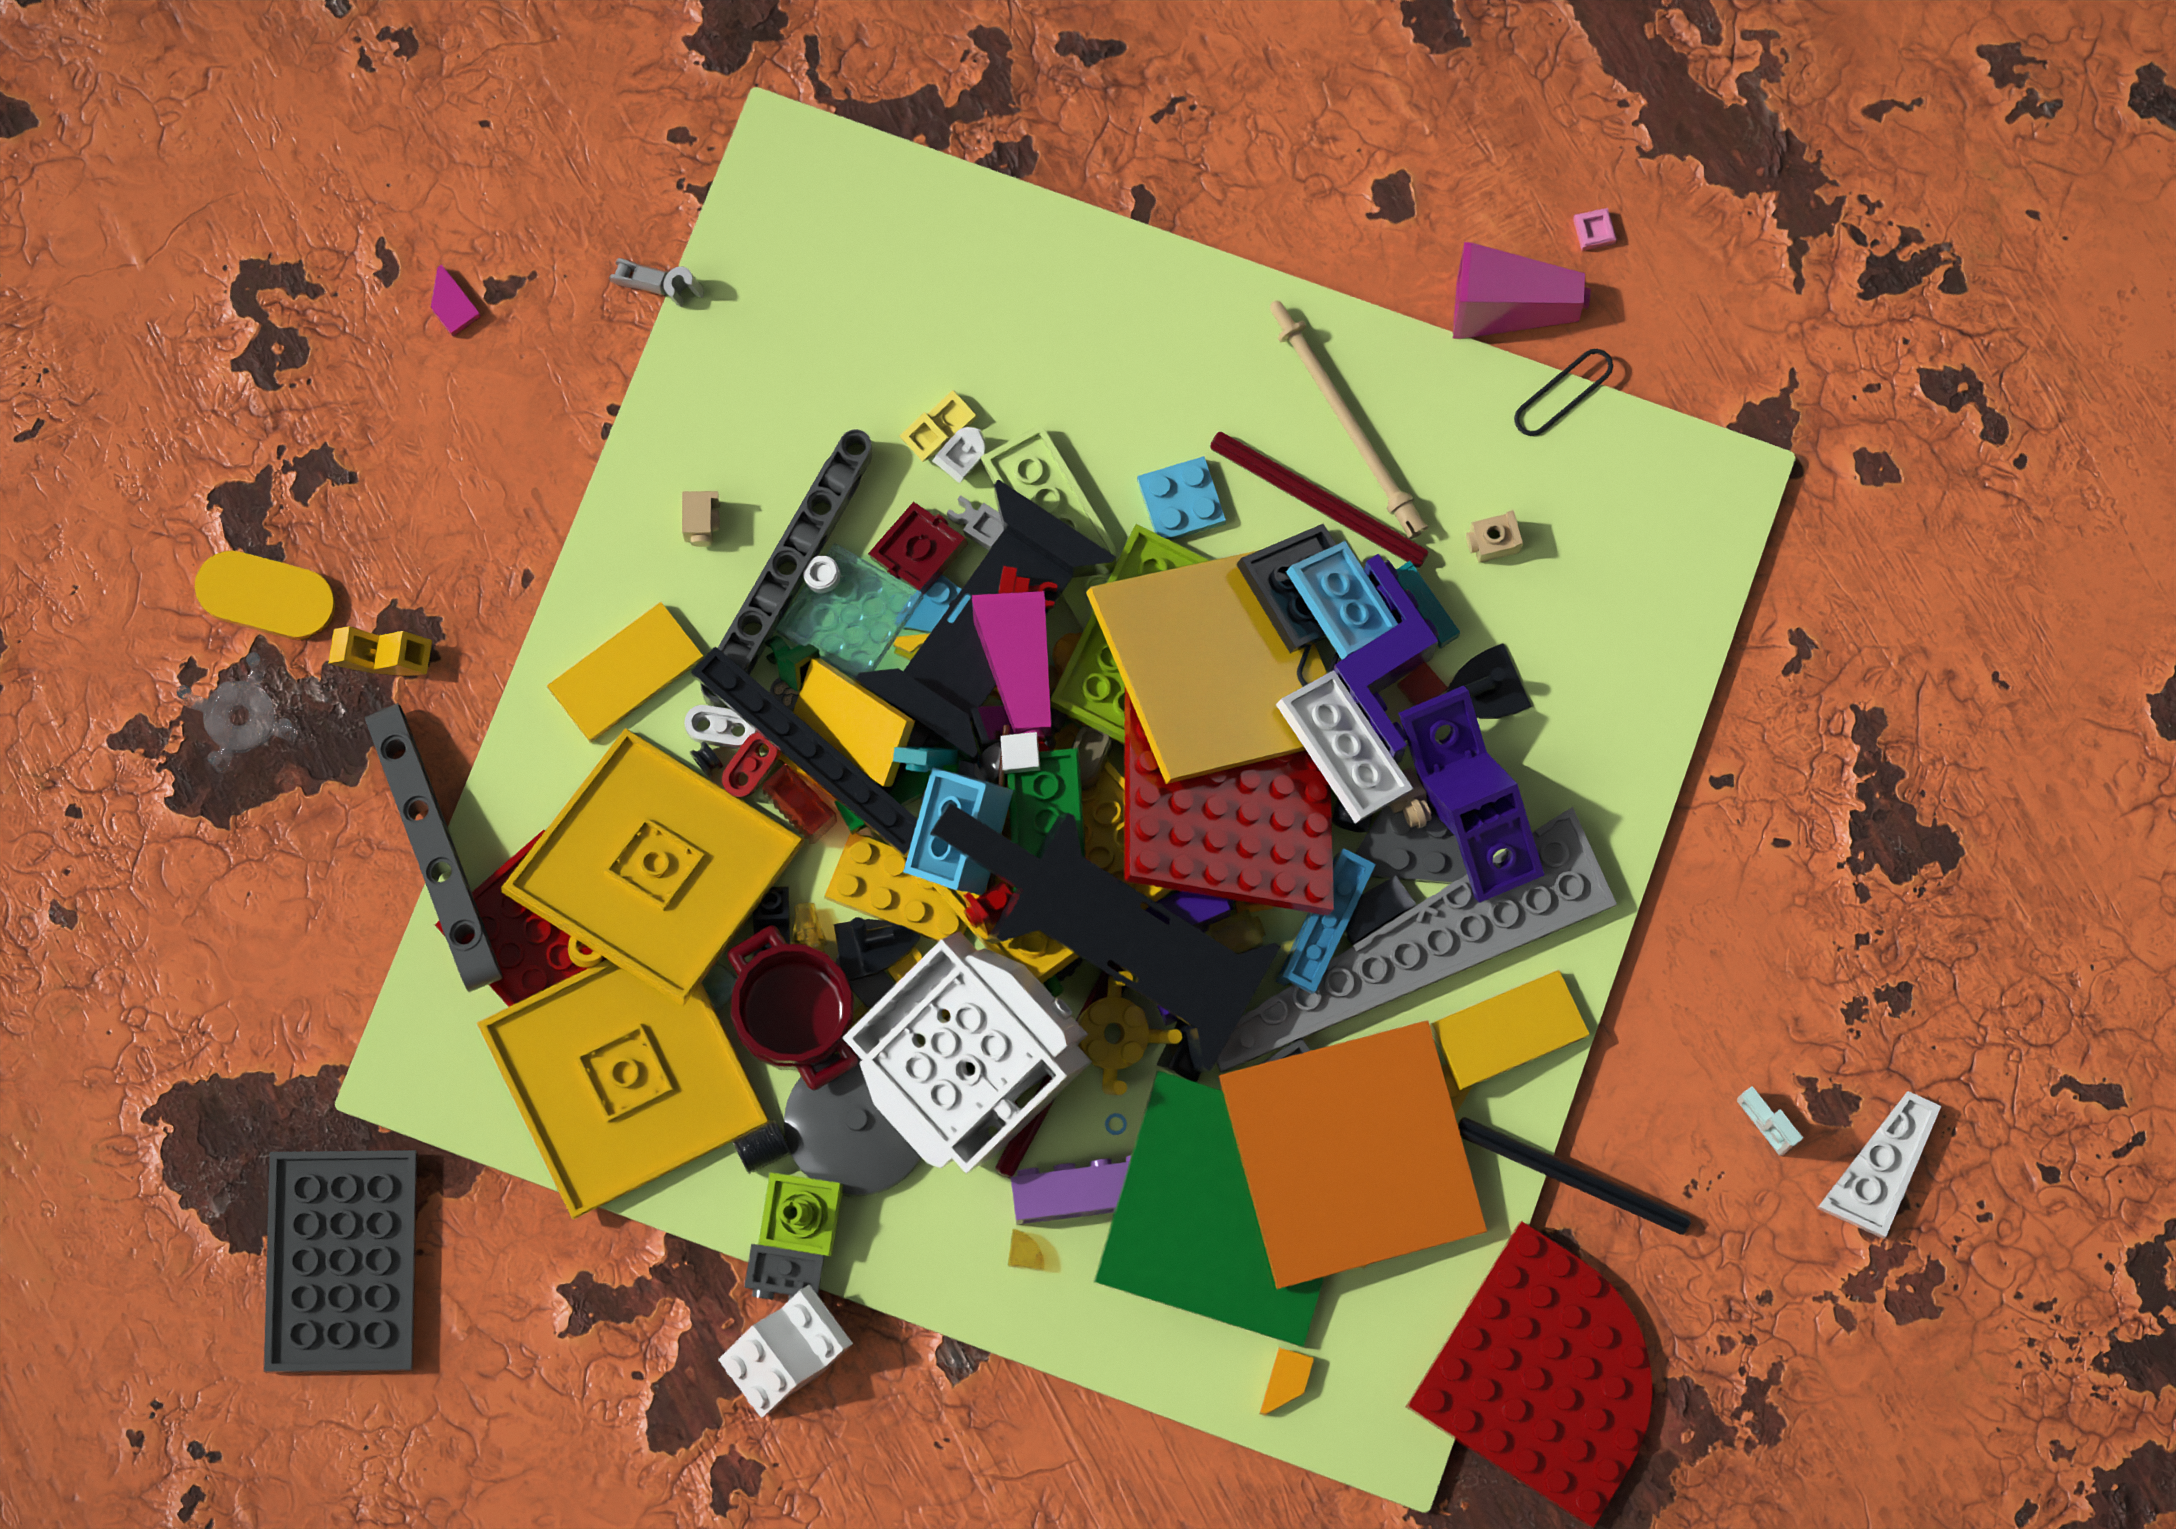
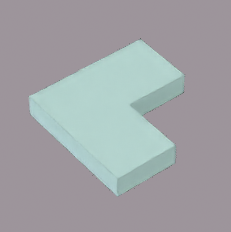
[1737,1086,1803,1156]

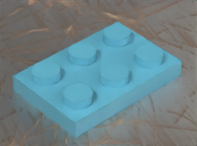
[1286,541,1398,660]

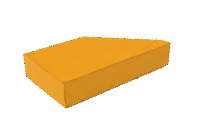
[1260,1347,1314,1416]

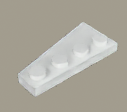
[1817,1091,1941,1239]

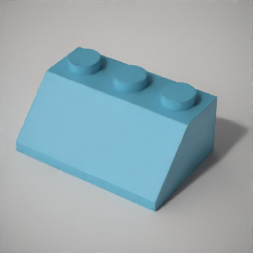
[903,767,1013,895]

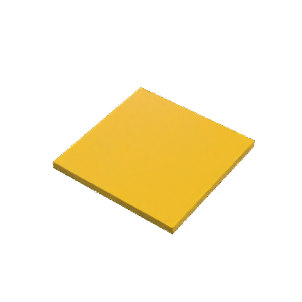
[1086,550,1327,784]
[502,728,804,1006]
[477,959,770,1220]

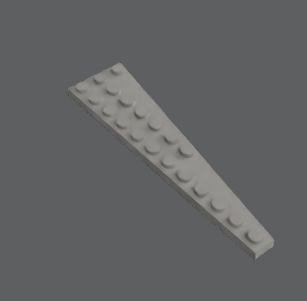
[1216,807,1617,1073]

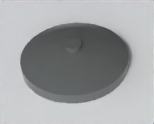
[784,1052,921,1196]

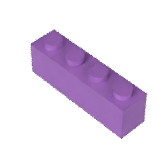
[1011,1156,1131,1225]

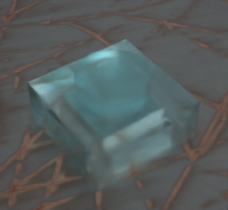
[702,960,738,1011]

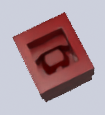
[998,566,1058,609]

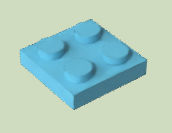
[1137,456,1226,541]

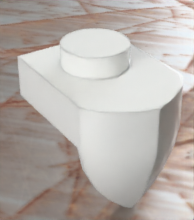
[933,427,986,483]

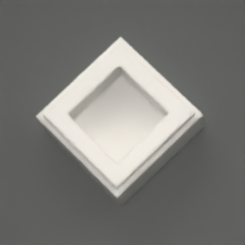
[1001,732,1040,774]

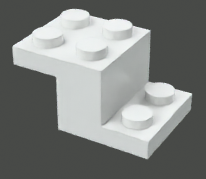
[718,1285,853,1418]

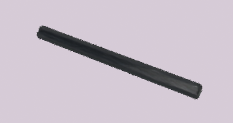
[1457,1117,1691,1235]

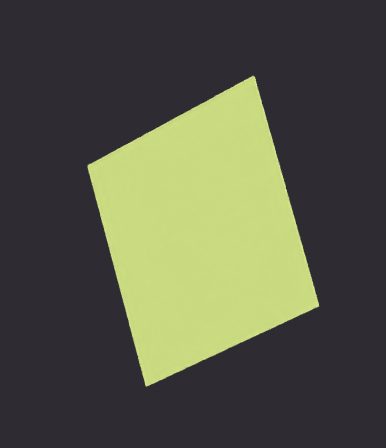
[335,87,1795,1513]

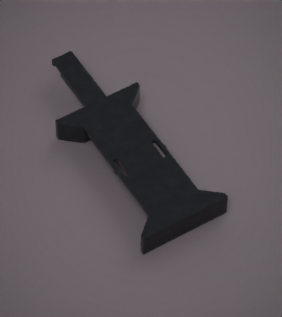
[855,479,1116,794]
[930,803,1281,1073]

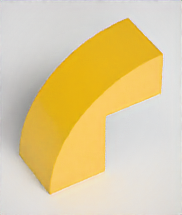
[328,626,432,676]

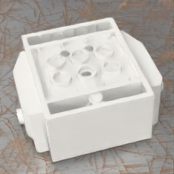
[843,931,1092,1174]

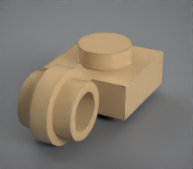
[1389,767,1432,828]

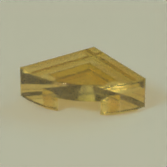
[1008,1229,1044,1272]

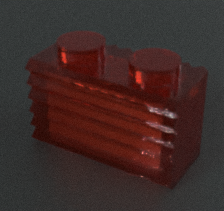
[762,764,837,844]

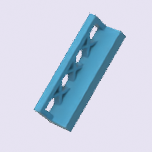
[1275,848,1376,994]

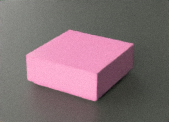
[1573,208,1617,251]

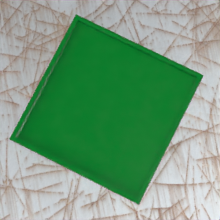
[1093,1071,1324,1347]

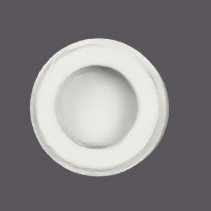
[803,556,841,593]

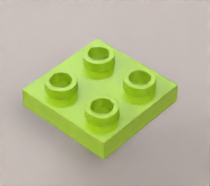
[758,1173,843,1256]

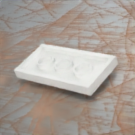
[1276,670,1413,824]

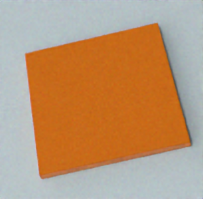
[1219,1020,1487,1289]

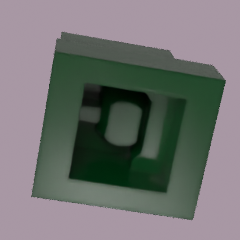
[765,635,820,692]

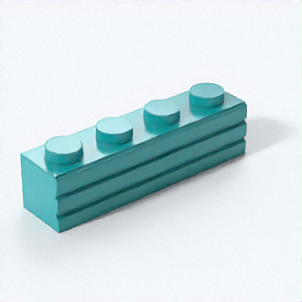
[1396,561,1460,649]

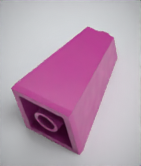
[1453,242,1591,339]
[972,591,1051,740]

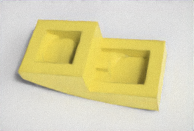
[899,390,978,462]

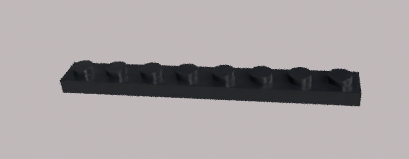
[691,646,918,858]

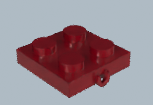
[868,501,968,596]

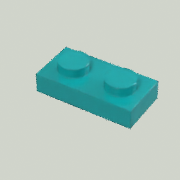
[893,746,958,772]

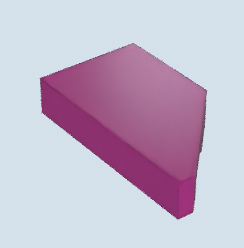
[431,264,481,337]

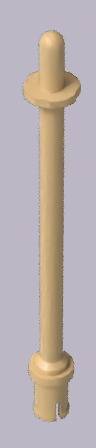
[1270,301,1428,539]

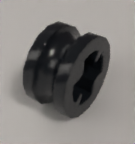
[690,741,723,777]

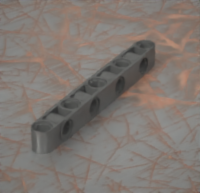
[700,429,872,708]
[365,703,503,993]

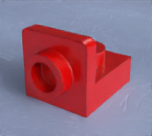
[963,881,1013,936]

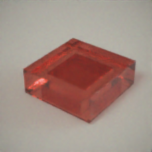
[1397,661,1448,706]

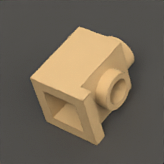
[682,491,720,547]
[1466,510,1523,563]

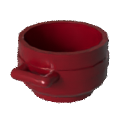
[727,926,859,1090]

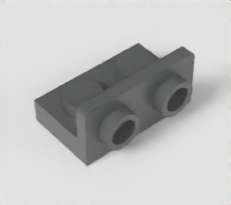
[744,1244,825,1301]

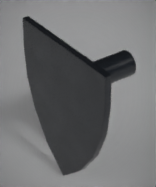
[1446,643,1532,719]
[834,917,921,981]

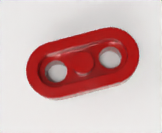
[722,732,781,797]

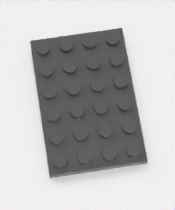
[264,1150,418,1373]

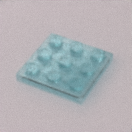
[776,543,924,678]

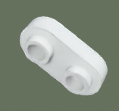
[685,705,756,749]

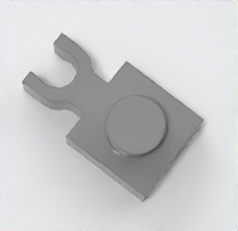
[947,495,1004,551]

